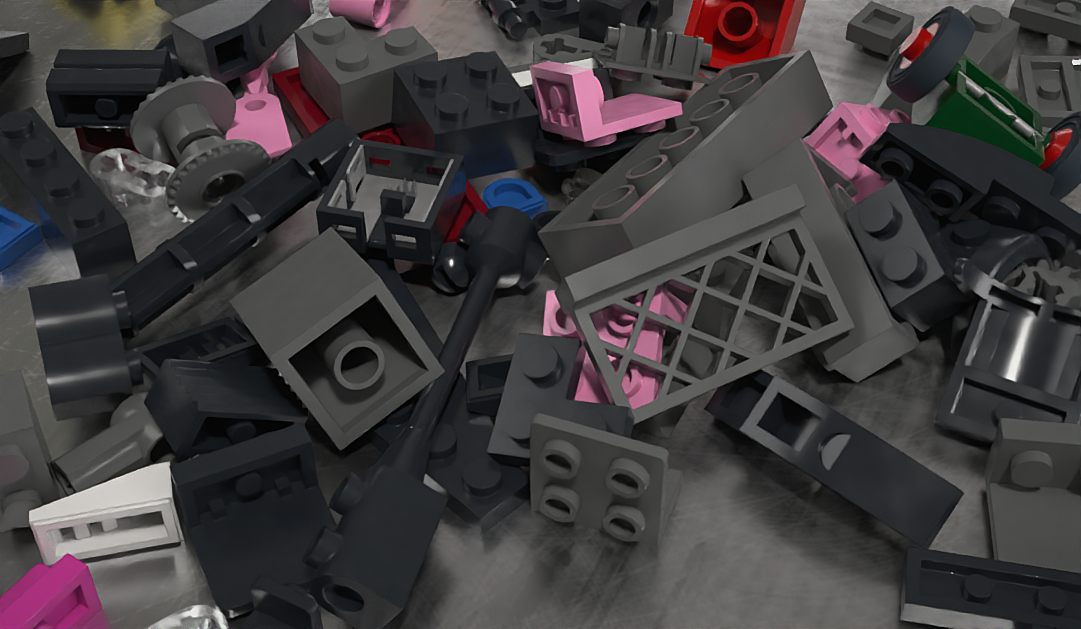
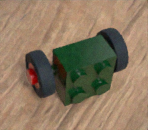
[886,6,1081,200]

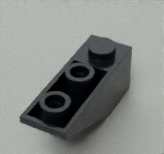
[169,0,312,84]

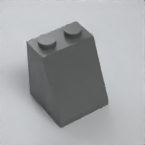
[229,227,445,451]

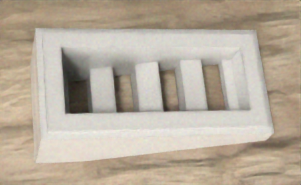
[29,461,184,565]

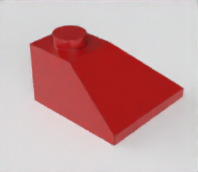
[684,0,806,71]

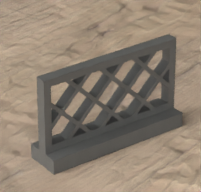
[554,183,855,425]

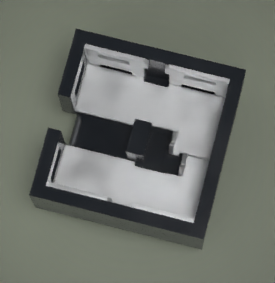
[316,138,466,265]

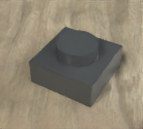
[845,1,915,56]

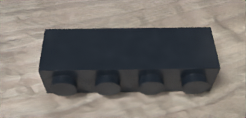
[0,106,137,283]

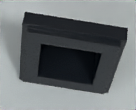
[465,354,513,417]

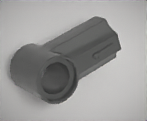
[50,392,189,497]

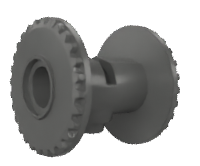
[130,75,272,224]

